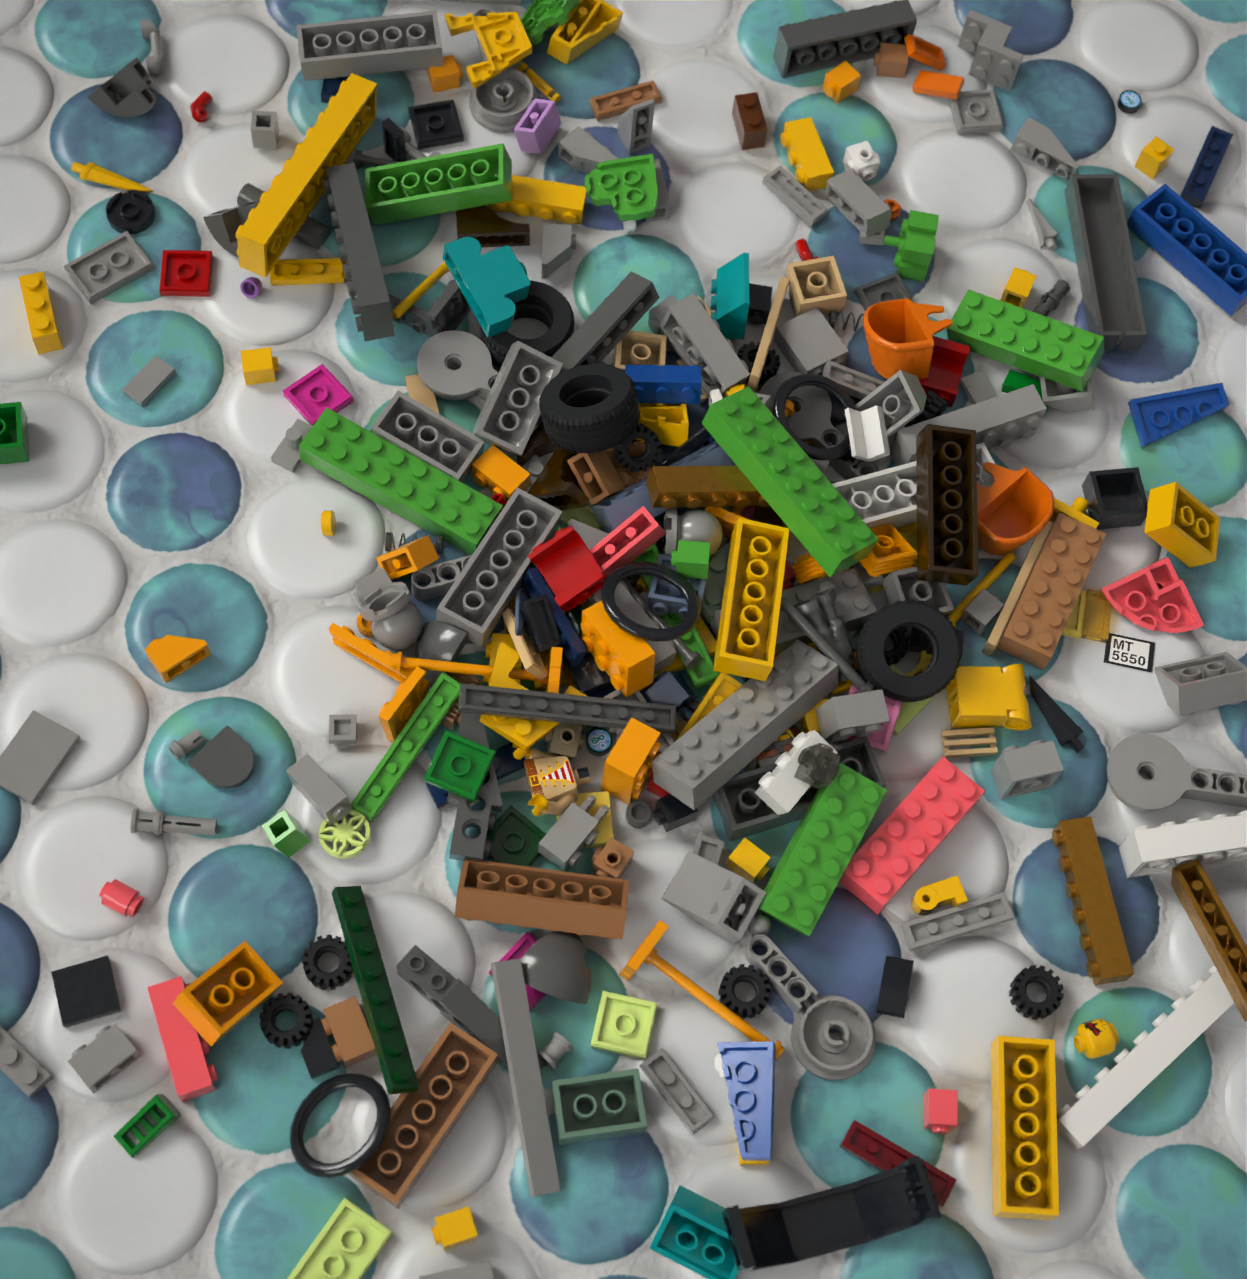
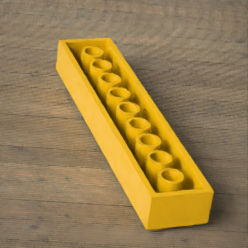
[235,73,377,278]

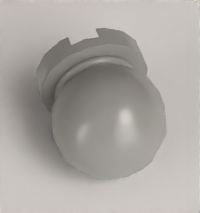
[663,508,723,558]
[359,582,423,650]

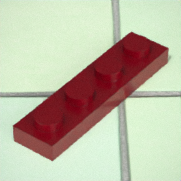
[839,1120,956,1207]

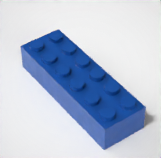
[1127,184,1247,316]

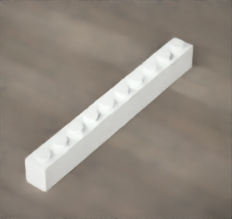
[1057,942,1247,1151]

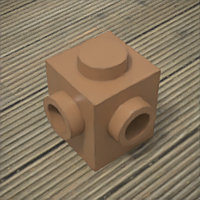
[591,837,634,879]

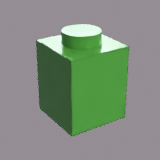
[671,540,710,579]
[262,809,311,858]

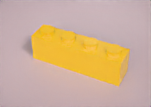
[488,175,587,225]

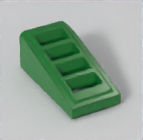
[113,1094,181,1158]

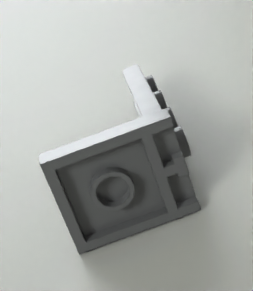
[349,279,471,337]

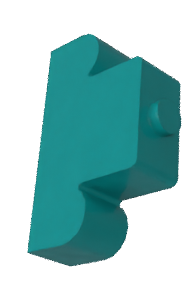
[443,237,531,338]

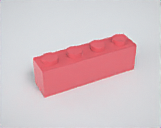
[590,506,666,577]
[147,976,218,1102]

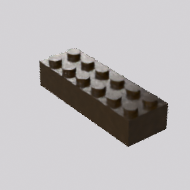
[916,424,979,586]

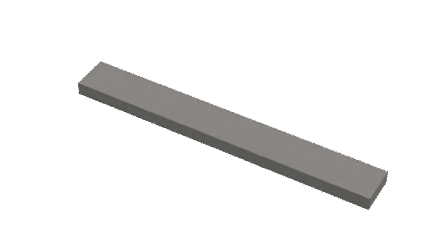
[491,958,561,1197]

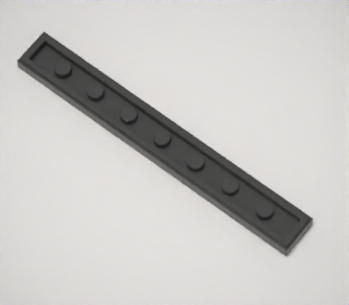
[458,683,676,734]

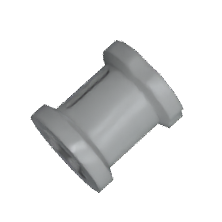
[537,1032,574,1071]

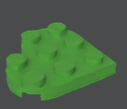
[520,0,580,46]
[585,154,659,221]

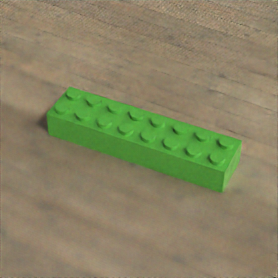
[702,387,879,578]
[299,408,503,555]

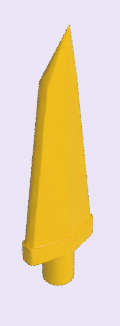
[71,162,153,192]

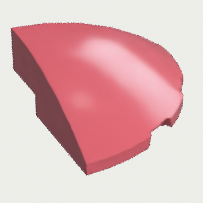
[1101,557,1204,633]

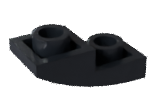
[876,956,914,1018]

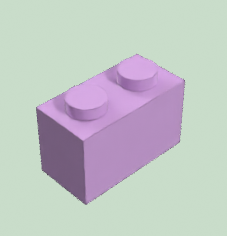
[514,98,562,154]

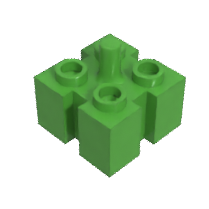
[884,210,939,282]

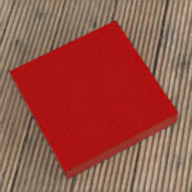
[159,250,213,297]

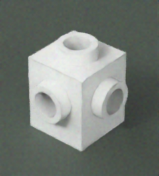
[843,141,880,181]

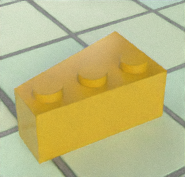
[547,0,623,65]
[636,403,689,447]

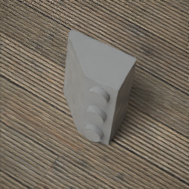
[844,370,927,438]
[1040,377,1094,413]
[1155,652,1247,716]

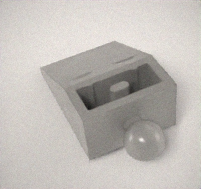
[661,851,771,943]

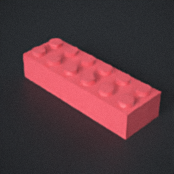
[839,756,985,915]

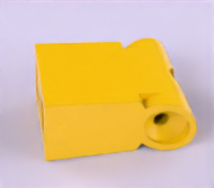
[946,664,1032,731]

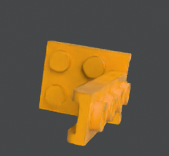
[329,623,430,742]

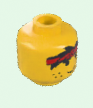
[1074,1018,1119,1059]

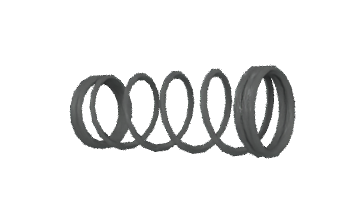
[829,310,864,332]
[385,532,443,555]

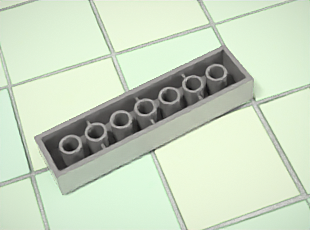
[652,639,838,810]

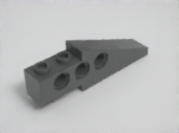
[447,713,503,861]
[396,945,545,1071]

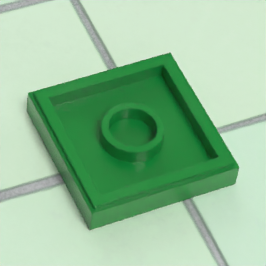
[423,730,496,802]

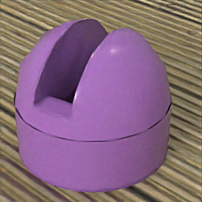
[240,277,262,298]

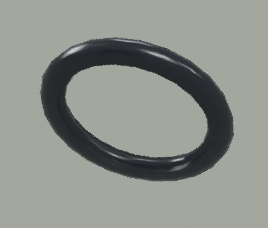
[773,374,858,461]
[601,562,701,642]
[290,1073,391,1178]

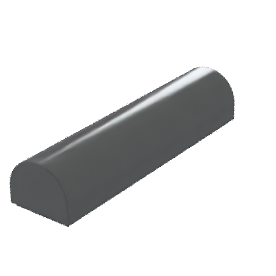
[237,183,331,250]

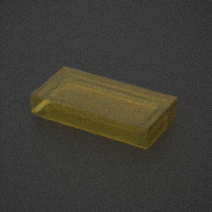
[1081,589,1112,643]

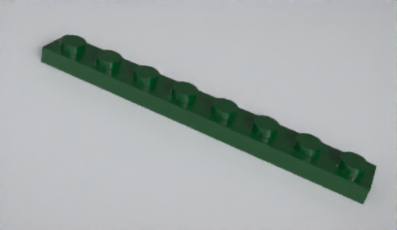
[332,886,419,1095]

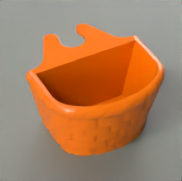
[863,298,952,379]
[977,462,1054,556]

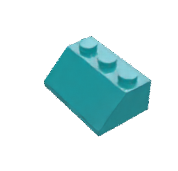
[710,253,750,340]
[650,1185,738,1279]

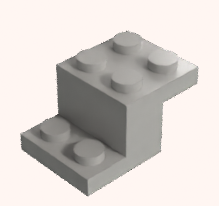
[958,10,1024,91]

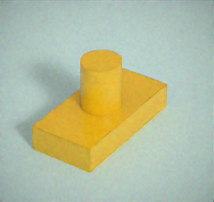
[1050,497,1099,529]

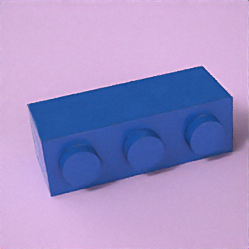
[625,365,702,404]

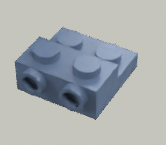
[648,554,710,619]

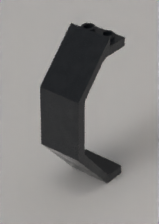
[722,1156,941,1273]

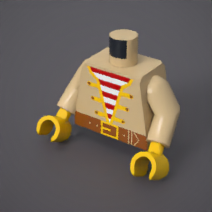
[513,744,591,817]

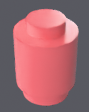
[99,879,144,917]

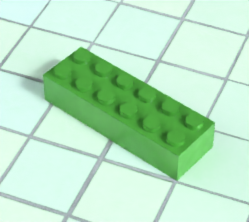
[365,143,512,225]
[946,289,1105,392]
[757,763,887,937]

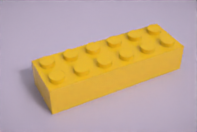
[713,518,789,681]
[991,1036,1059,1221]

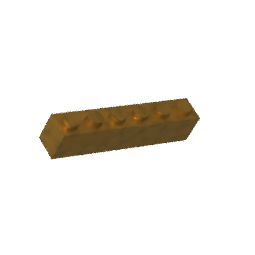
[646,466,770,509]
[1052,816,1134,986]
[1171,859,1247,1022]

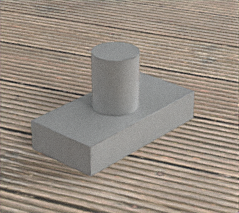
[271,419,313,473]

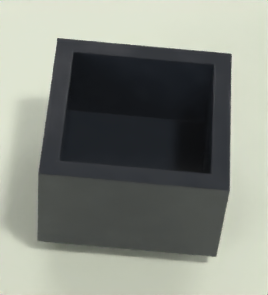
[1082,467,1148,530]

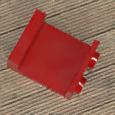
[918,336,970,407]
[528,526,607,613]

